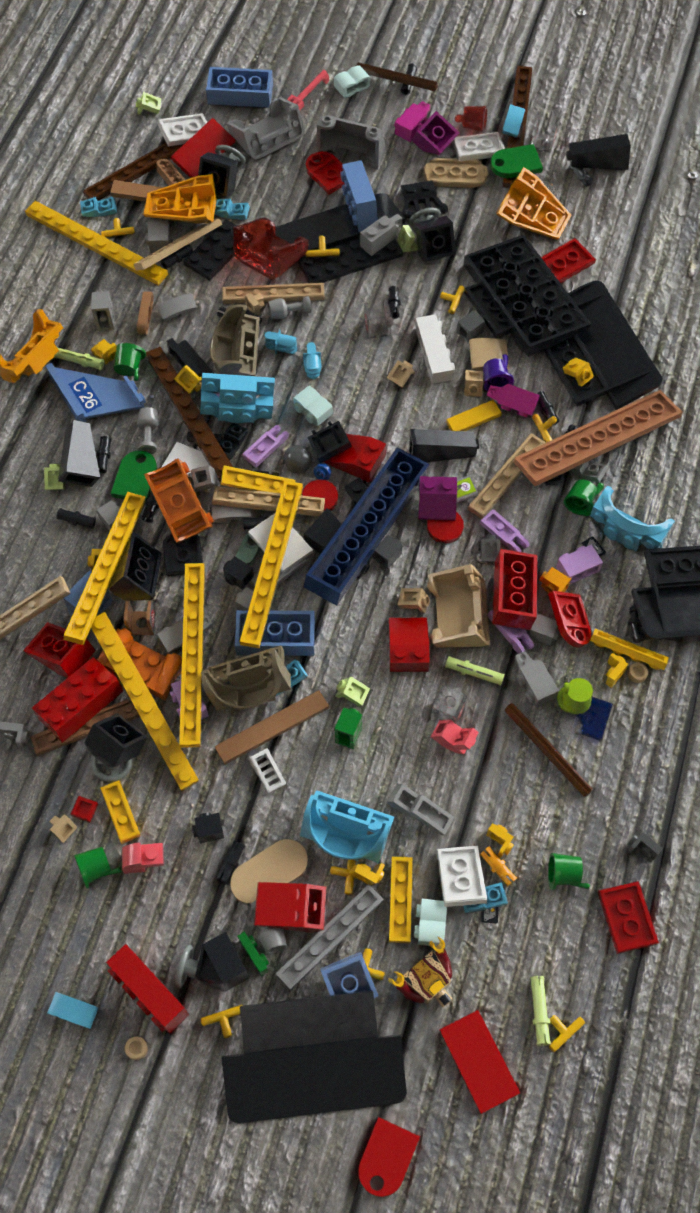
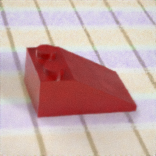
[323,434,387,483]
[389,617,430,672]
[23,622,96,678]

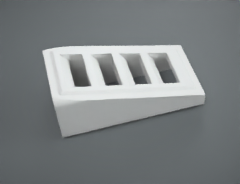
[249,748,286,794]

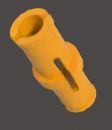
[480,846,517,887]

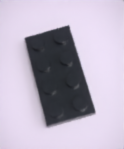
[183,219,252,281]

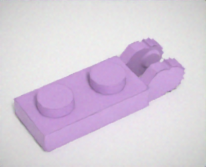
[242,425,289,468]
[480,510,529,552]
[487,610,535,654]

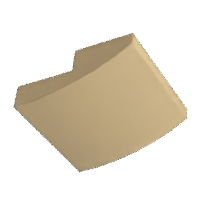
[469,338,509,371]

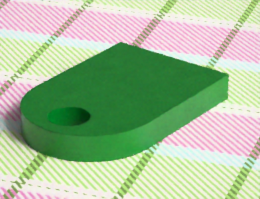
[490,144,543,178]
[111,450,157,501]

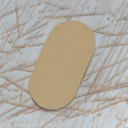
[423,158,488,188]
[230,839,308,905]

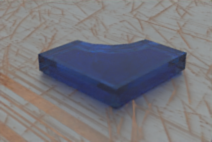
[575,697,613,741]

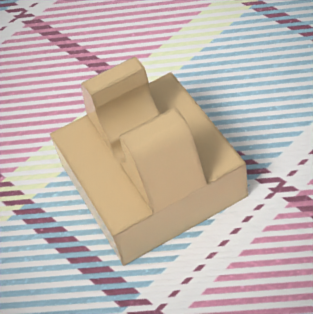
[245,292,265,316]
[49,814,77,843]

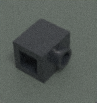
[223,556,254,590]
[192,813,224,843]

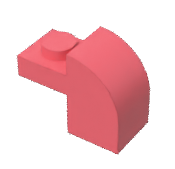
[431,719,479,754]
[122,842,164,874]

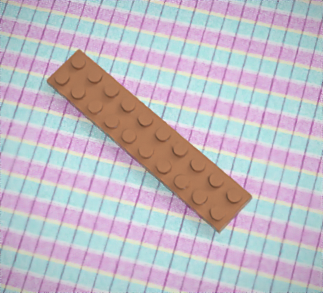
[514,390,682,486]

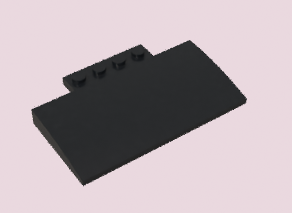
[464,234,591,356]

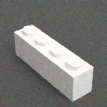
[415,314,455,384]

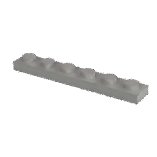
[275,884,384,991]

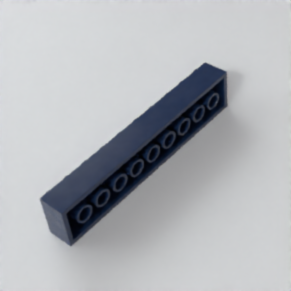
[303,447,429,606]

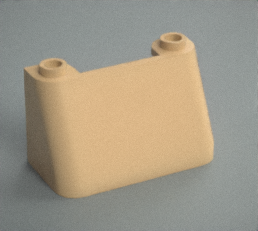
[427,564,490,648]

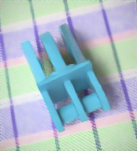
[265,330,297,354]
[303,342,322,379]

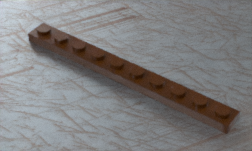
[502,66,533,188]
[145,346,233,482]

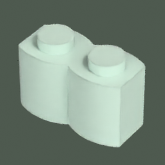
[334,66,370,98]
[293,386,333,426]
[414,899,447,946]

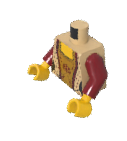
[388,937,453,1008]

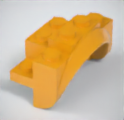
[0,309,63,383]

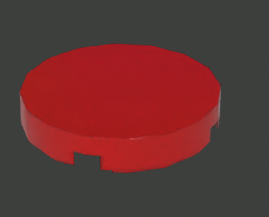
[302,479,338,511]
[427,512,464,543]

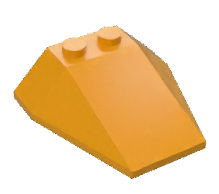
[496,167,571,240]
[144,174,216,224]

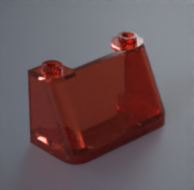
[233,217,308,280]

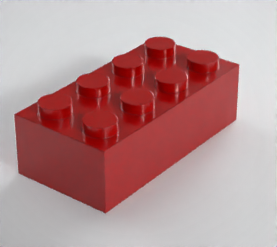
[492,549,537,630]
[32,657,123,743]
[106,944,189,1034]

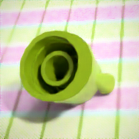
[557,678,593,714]

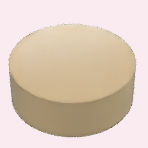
[627,663,648,683]
[125,1036,148,1061]

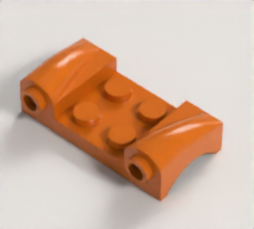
[144,458,214,543]
[97,628,182,701]

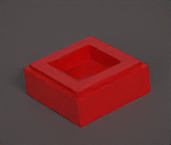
[70,796,98,823]

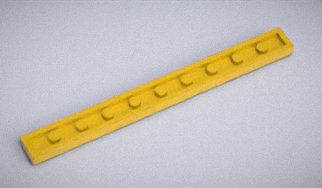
[25,201,168,286]
[240,480,303,649]
[64,492,145,645]
[179,563,205,748]
[91,612,199,791]

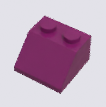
[411,111,460,155]
[418,476,457,520]

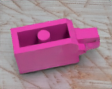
[394,101,430,142]
[487,384,540,417]

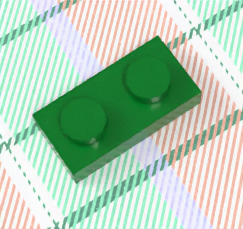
[237,931,269,977]

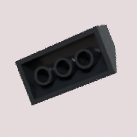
[109,532,162,601]

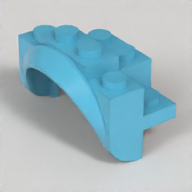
[200,373,275,423]
[590,486,675,552]
[300,790,394,863]

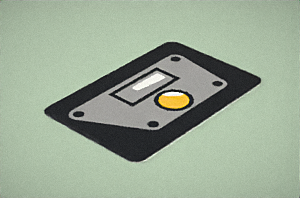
[582,536,606,557]
[481,907,499,924]

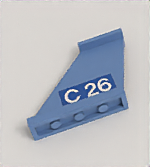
[46,363,146,423]

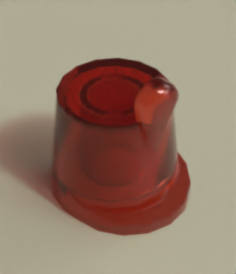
[455,106,488,132]

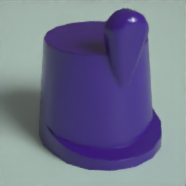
[483,354,514,391]

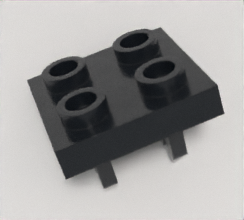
[307,421,352,463]

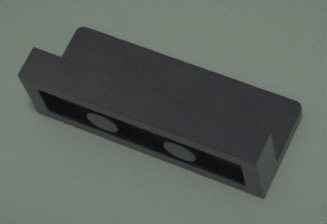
[166,338,214,377]

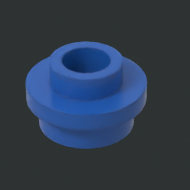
[313,464,331,481]

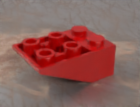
[254,882,326,933]

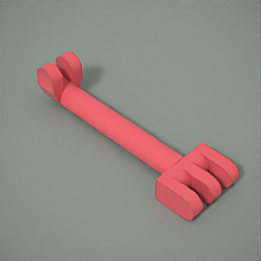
[287,70,329,110]

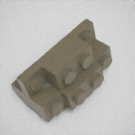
[210,304,260,376]
[201,645,291,711]

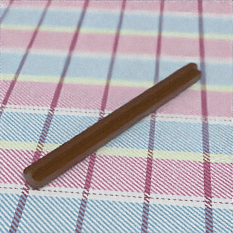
[355,62,438,91]
[505,703,593,797]

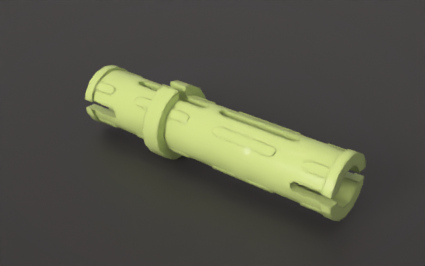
[54,347,104,370]
[445,656,505,686]
[530,976,551,1046]

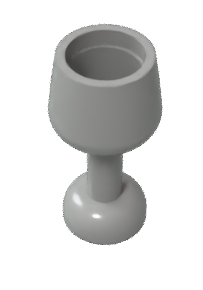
[268,296,311,319]
[137,407,159,454]
[251,900,287,954]

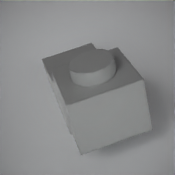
[386,784,454,835]

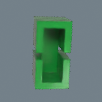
[334,707,362,750]

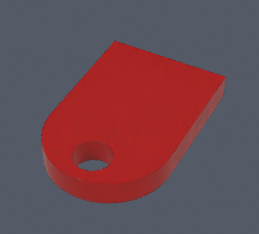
[306,151,344,195]
[548,591,592,648]
[358,1117,420,1197]

